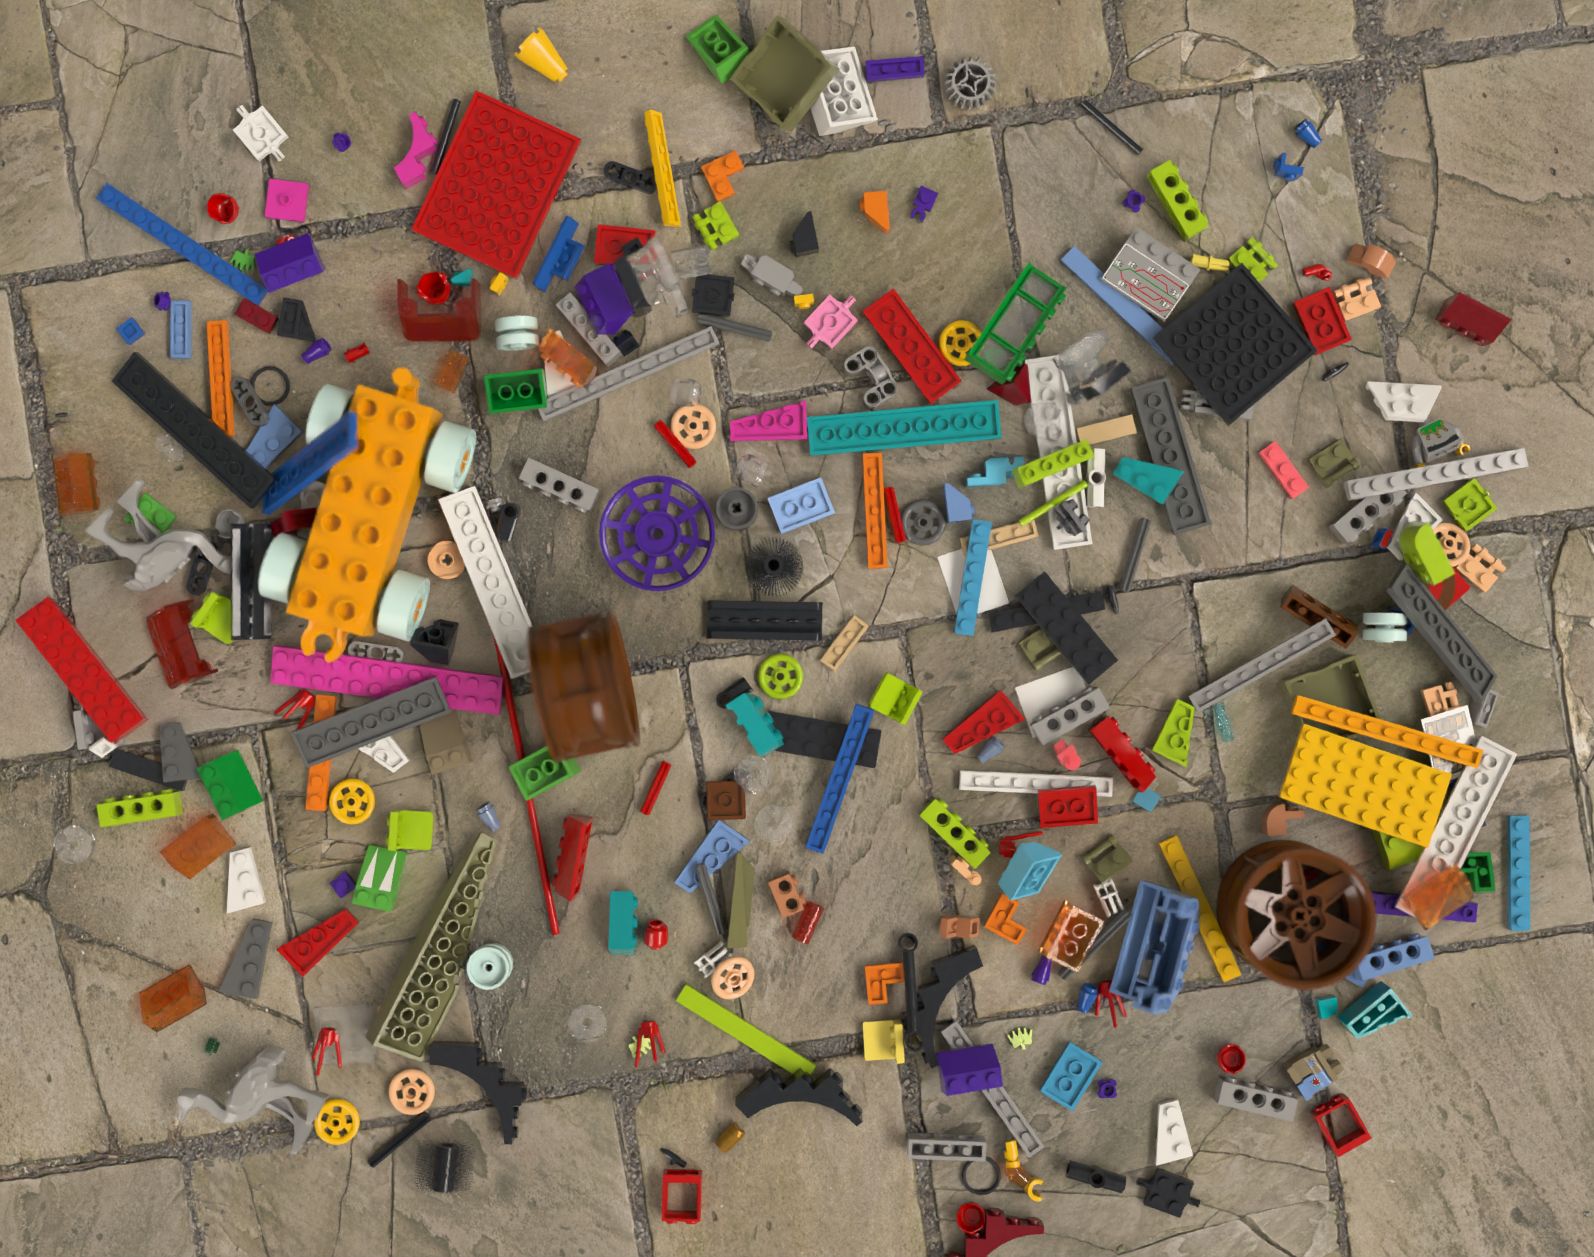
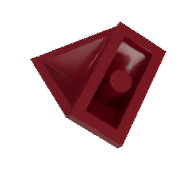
[986,364,1031,406]

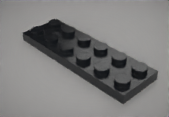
[1014,571,1118,685]
[768,711,882,768]

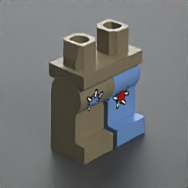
[1282,1044,1344,1101]

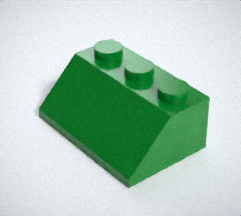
[484,368,547,414]
[196,750,264,820]

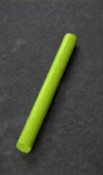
[1018,480,1088,526]

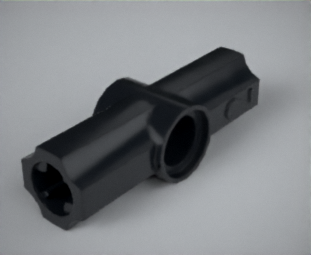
[1066,1160,1126,1193]

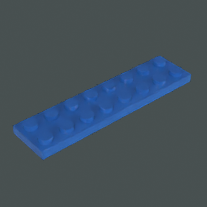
[262,411,358,515]

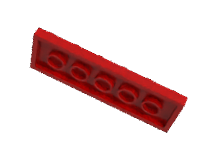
[862,288,962,405]

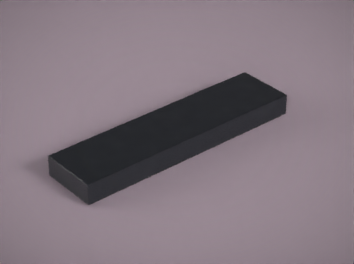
[109,748,188,791]

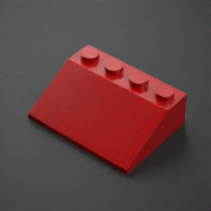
[552,813,593,901]

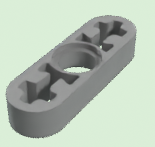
[348,641,405,662]

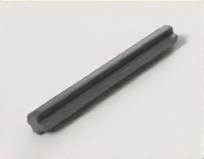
[1058,909,1132,980]

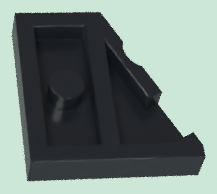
[277,297,316,342]

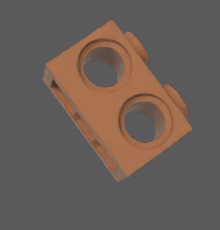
[768,871,806,918]

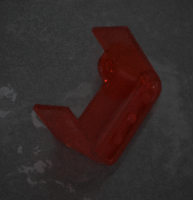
[397,278,481,342]
[146,598,219,689]

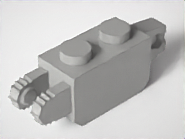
[741,254,803,297]

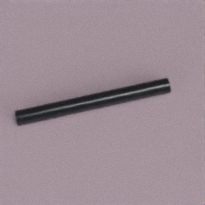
[430,99,461,175]
[1080,99,1143,155]

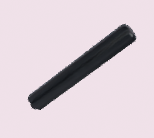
[367,1112,431,1168]

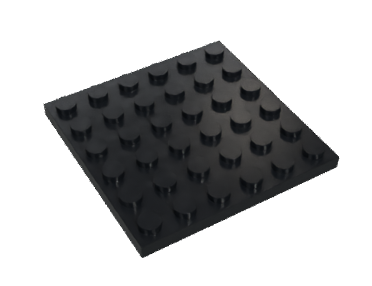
[1153,263,1318,426]

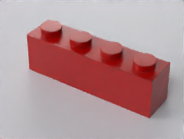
[1087,715,1156,793]

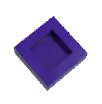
[329,871,356,899]

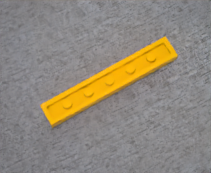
[644,110,681,228]

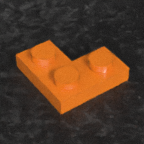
[701,150,744,202]
[983,893,1027,946]
[865,962,904,1005]

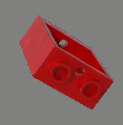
[1310,1093,1372,1157]
[662,1169,703,1224]

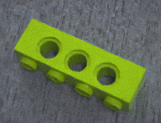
[1146,160,1208,242]
[1011,439,1094,488]
[97,789,183,828]
[918,797,991,869]

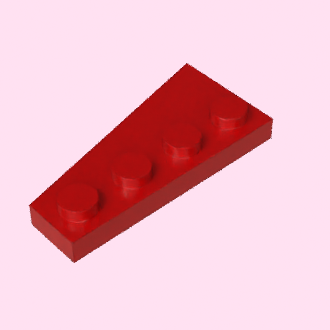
[942,690,1026,754]
[276,908,360,977]

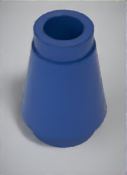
[1294,119,1322,148]
[1077,983,1098,1013]

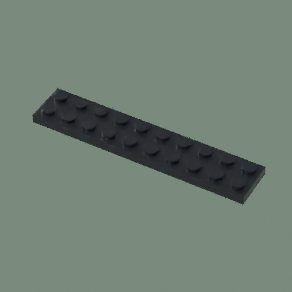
[112,352,277,509]

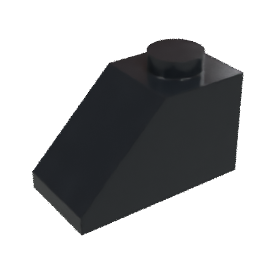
[790,211,819,257]

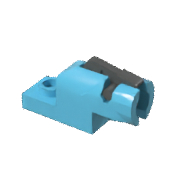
[965,453,1024,487]

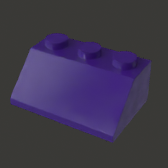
[255,233,326,293]
[574,263,634,335]
[936,1043,1003,1096]

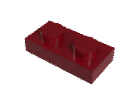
[234,298,279,334]

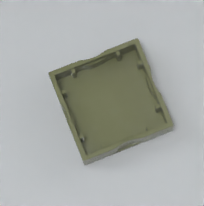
[730,15,840,132]
[1278,654,1381,739]

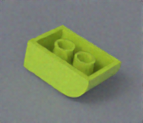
[1399,521,1455,585]
[1372,829,1424,871]

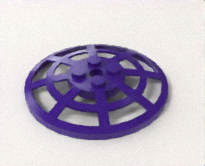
[599,475,715,591]

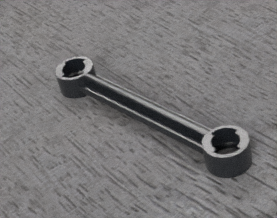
[898,933,924,1052]

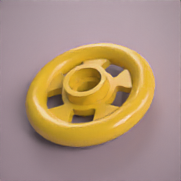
[939,320,985,366]
[329,778,375,824]
[314,1099,360,1145]

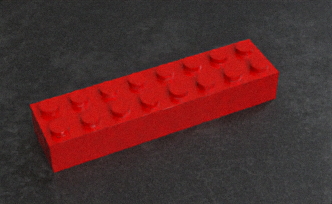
[15,597,149,743]

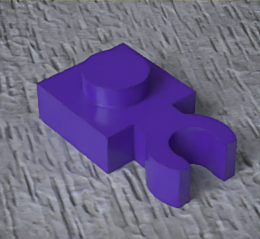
[910,185,938,223]

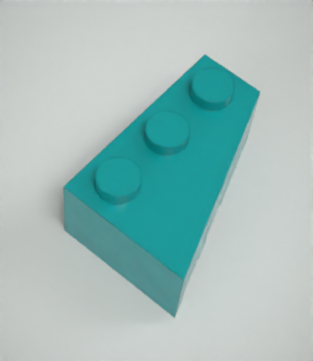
[1112,457,1185,504]
[726,693,784,756]
[608,891,638,955]
[1337,981,1413,1039]

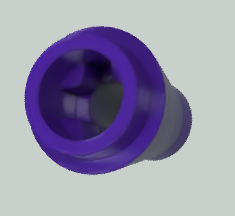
[301,338,332,364]
[1031,955,1053,986]

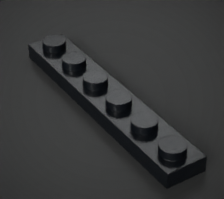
[988,591,1105,633]

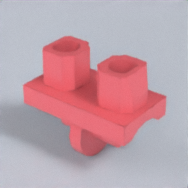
[1053,739,1081,771]

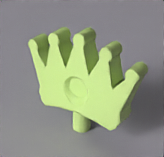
[1007,1027,1032,1050]
[629,1035,651,1058]

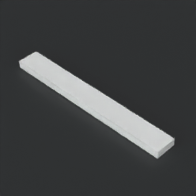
[959,770,1113,797]

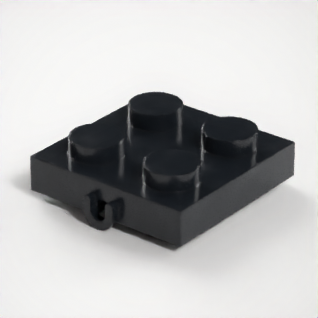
[692,273,735,317]

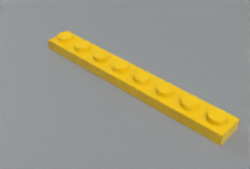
[1158,835,1242,983]

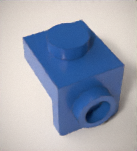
[1273,152,1304,181]

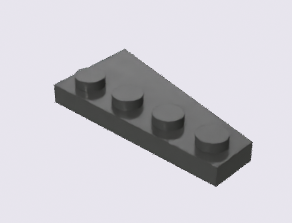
[219,919,273,999]

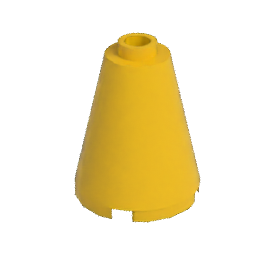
[514,27,568,83]

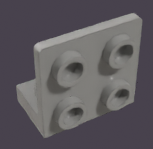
[73,710,125,750]

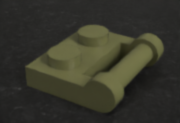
[1307,439,1360,488]
[1018,628,1062,672]
[1081,834,1133,885]

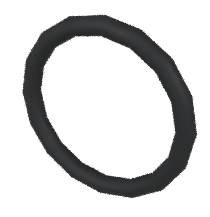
[251,366,290,405]
[962,1157,1001,1195]

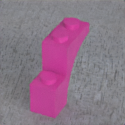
[394,112,438,189]

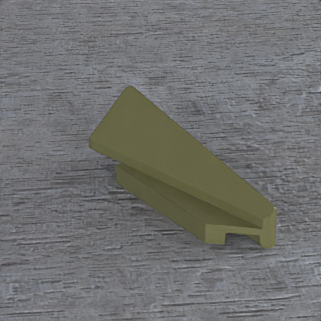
[727,851,755,948]

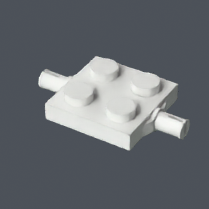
[233,105,289,162]

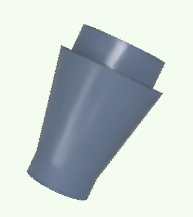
[976,736,1005,763]
[476,802,501,832]

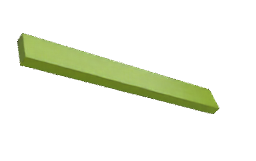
[676,983,816,1075]

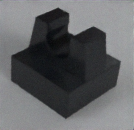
[613,329,639,357]

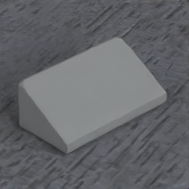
[1468,689,1499,729]

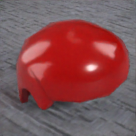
[206,193,239,224]
[1216,1044,1246,1074]
[956,1202,986,1234]

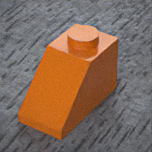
[859,191,890,234]

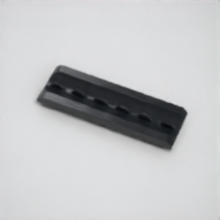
[230,524,272,640]
[707,600,823,641]

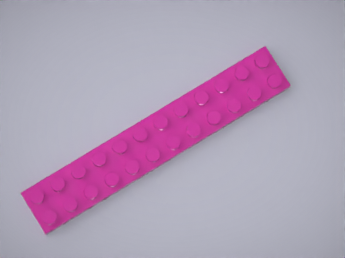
[271,644,504,715]

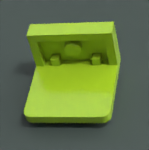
[190,592,233,644]
[868,672,923,725]
[386,809,434,851]

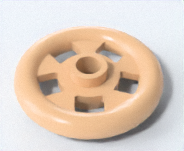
[670,403,716,449]
[1433,523,1470,567]
[711,956,754,999]
[389,1069,435,1115]

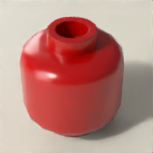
[643,919,668,950]

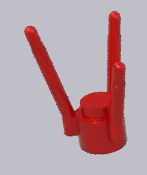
[274,688,315,730]
[999,831,1043,858]
[1095,980,1127,1028]
[635,1021,666,1068]
[311,1027,342,1076]

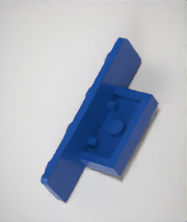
[533,215,585,292]

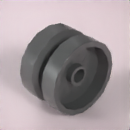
[716,487,758,531]

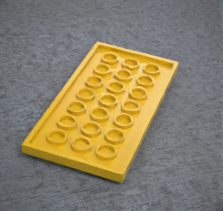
[1278,724,1452,848]

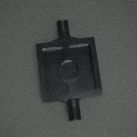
[1136,1167,1200,1218]

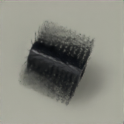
[745,536,803,597]
[414,1138,475,1198]

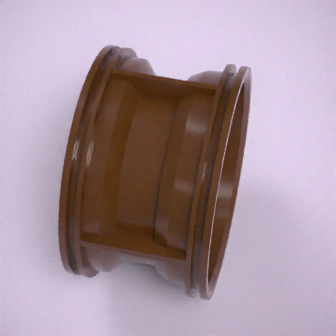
[527,610,640,763]
[1216,840,1376,990]

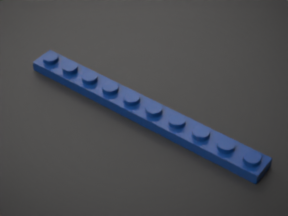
[96,183,268,306]

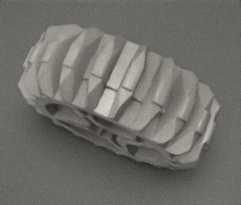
[944,56,996,110]

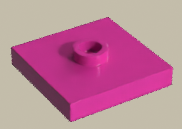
[265,179,309,223]

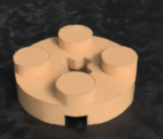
[428,541,466,579]

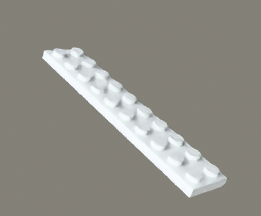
[1024,354,1092,550]
[438,486,532,679]
[1394,736,1517,926]

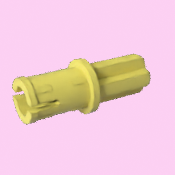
[1190,254,1230,272]

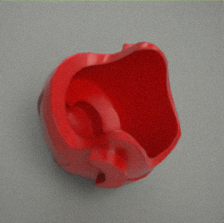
[416,270,450,305]

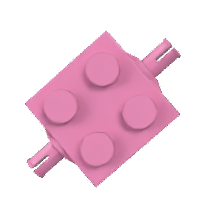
[804,294,858,349]

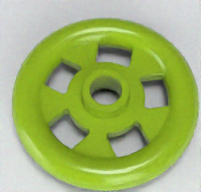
[757,654,803,699]

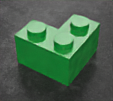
[1458,852,1496,894]

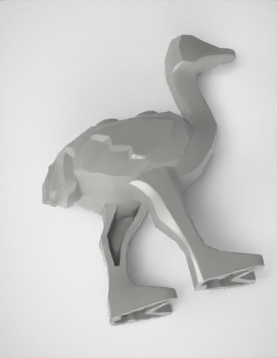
[85,478,231,591]
[177,1046,328,1155]

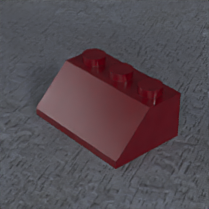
[1435,292,1511,346]

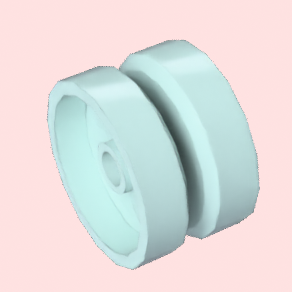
[494,316,540,351]
[1362,613,1407,643]
[467,943,513,990]

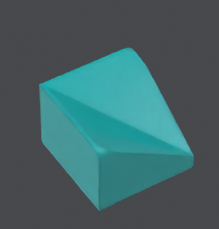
[451,268,474,287]
[1314,994,1337,1019]

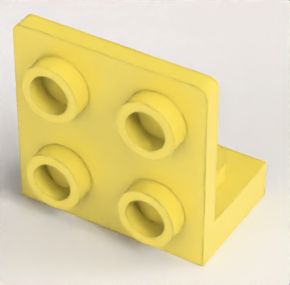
[863,1019,905,1063]

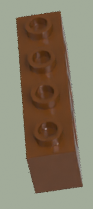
[1280,584,1358,649]

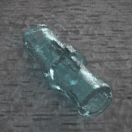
[1212,702,1235,742]

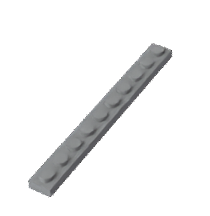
[538,326,720,422]
[1344,448,1529,501]

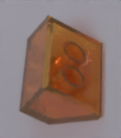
[538,328,600,389]
[53,453,100,516]
[160,814,236,879]
[1402,864,1474,930]
[1038,900,1105,973]
[139,965,207,1033]

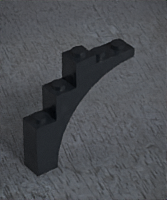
[901,945,983,1068]
[429,1041,527,1144]
[735,1068,863,1126]

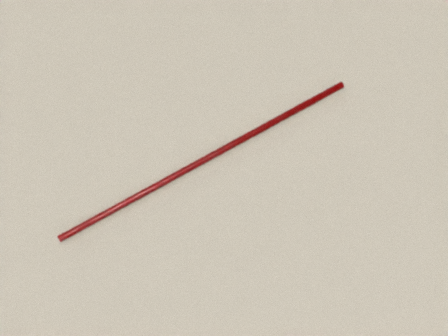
[493,635,560,935]

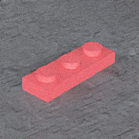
[1258,441,1309,499]

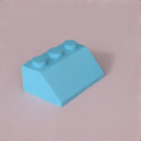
[998,841,1062,901]

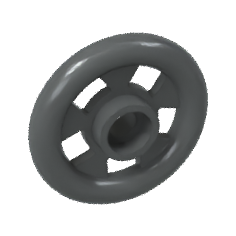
[901,500,946,546]

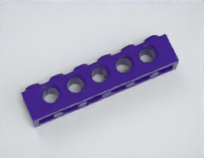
[1370,891,1478,923]

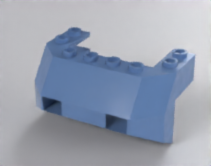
[1109,880,1200,1014]

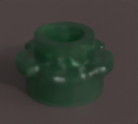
[204,1037,220,1056]

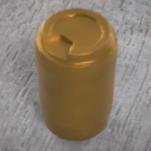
[715,1122,745,1153]

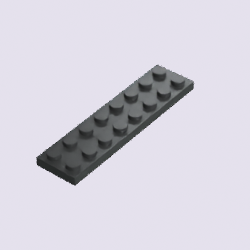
[1130,377,1211,535]
[1386,563,1497,703]
[291,676,452,768]

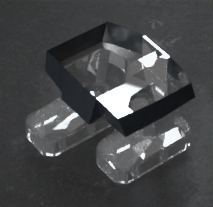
[613,236,689,318]
[1052,329,1131,406]

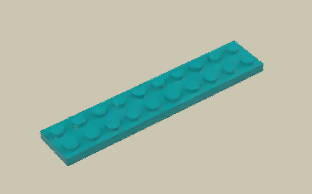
[807,400,1002,456]

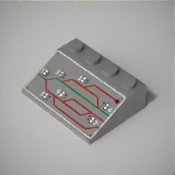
[1100,227,1200,322]

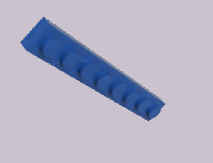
[805,703,874,854]

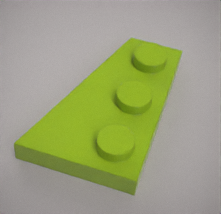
[1151,699,1195,767]

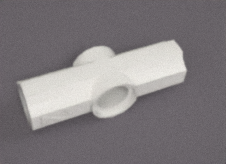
[1086,448,1106,508]

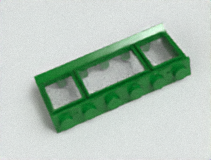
[964,261,1067,385]

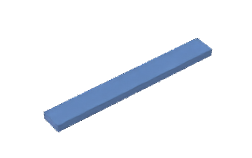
[1060,246,1174,365]

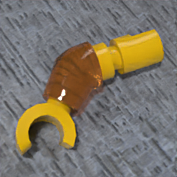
[1004,1139,1044,1201]

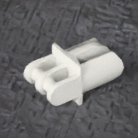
[1093,878,1124,918]
[693,941,733,978]

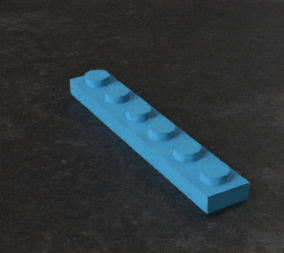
[954,519,992,636]
[1507,815,1530,931]

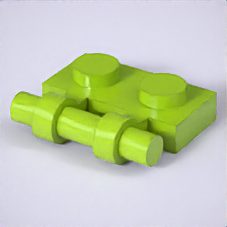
[692,201,740,251]
[1228,237,1278,282]

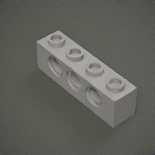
[556,292,622,367]
[519,457,601,513]
[1328,490,1407,544]
[1029,686,1110,745]
[1213,1076,1298,1122]
[907,1133,986,1162]

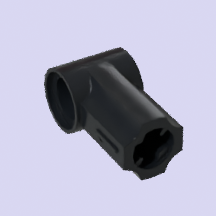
[495,503,521,542]
[716,677,753,709]

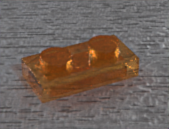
[436,350,470,393]

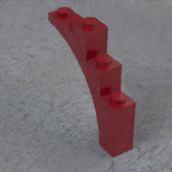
[944,1208,1044,1257]

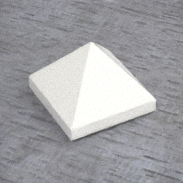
[89,737,118,758]

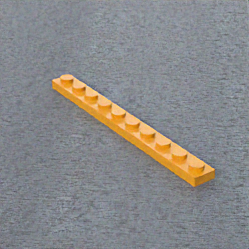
[1291,695,1483,768]

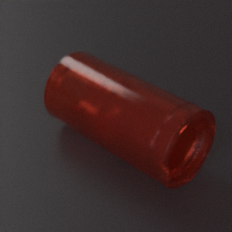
[792,901,824,944]

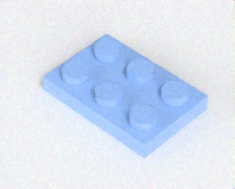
[768,477,835,534]

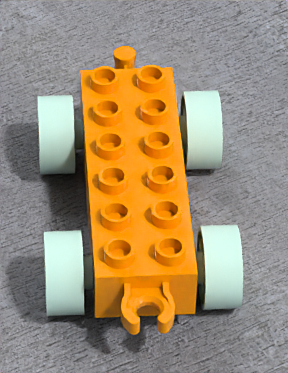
[259,368,476,662]

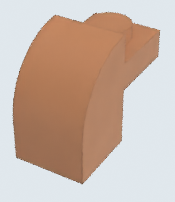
[1346,243,1396,279]
[1262,802,1305,836]
[939,914,980,939]

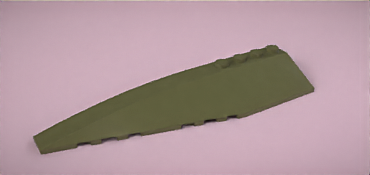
[365,832,497,1062]

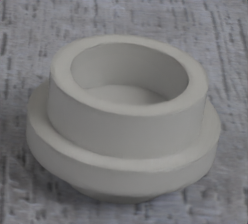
[486,498,505,512]

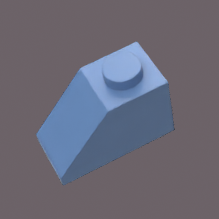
[943,483,975,523]

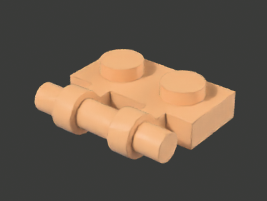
[1333,277,1381,322]
[1454,543,1506,593]
[1420,681,1462,717]
[948,854,982,885]

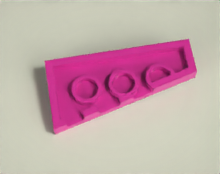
[730,401,807,442]

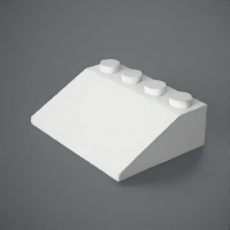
[810,47,878,136]

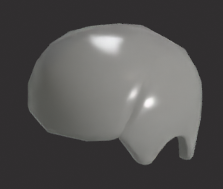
[214,509,245,539]

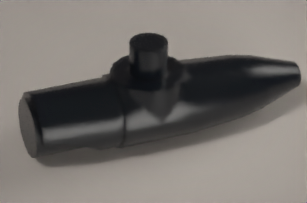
[1322,362,1349,382]
[1105,585,1119,614]
[660,1148,687,1168]

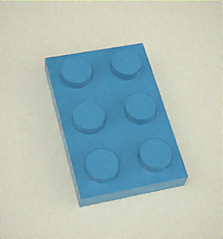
[1039,1041,1103,1111]

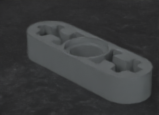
[230,377,269,427]

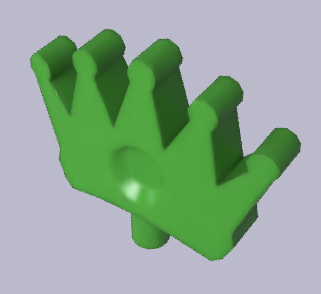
[230,249,256,271]

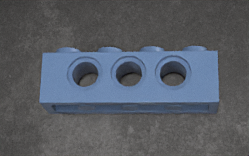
[1353,933,1435,981]

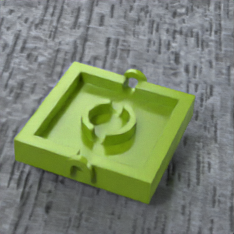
[1441,478,1498,532]

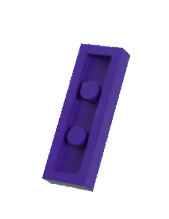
[865,56,925,82]

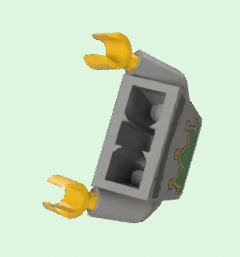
[1412,417,1470,469]

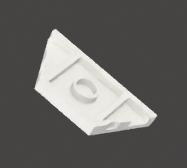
[1365,381,1442,422]

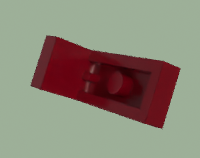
[270,507,317,538]

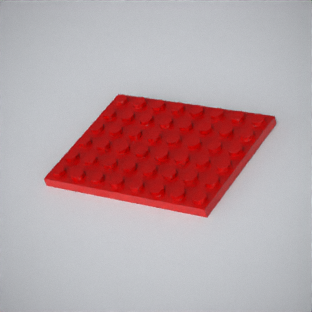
[411,90,581,280]

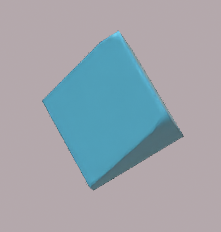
[1132,788,1161,812]

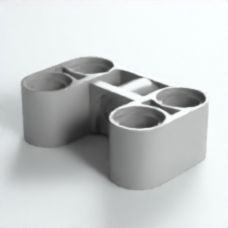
[844,346,898,409]

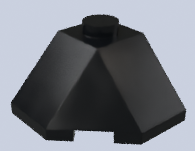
[410,619,459,665]

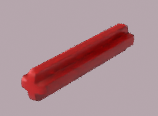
[654,420,697,468]
[884,487,906,543]
[640,761,671,815]

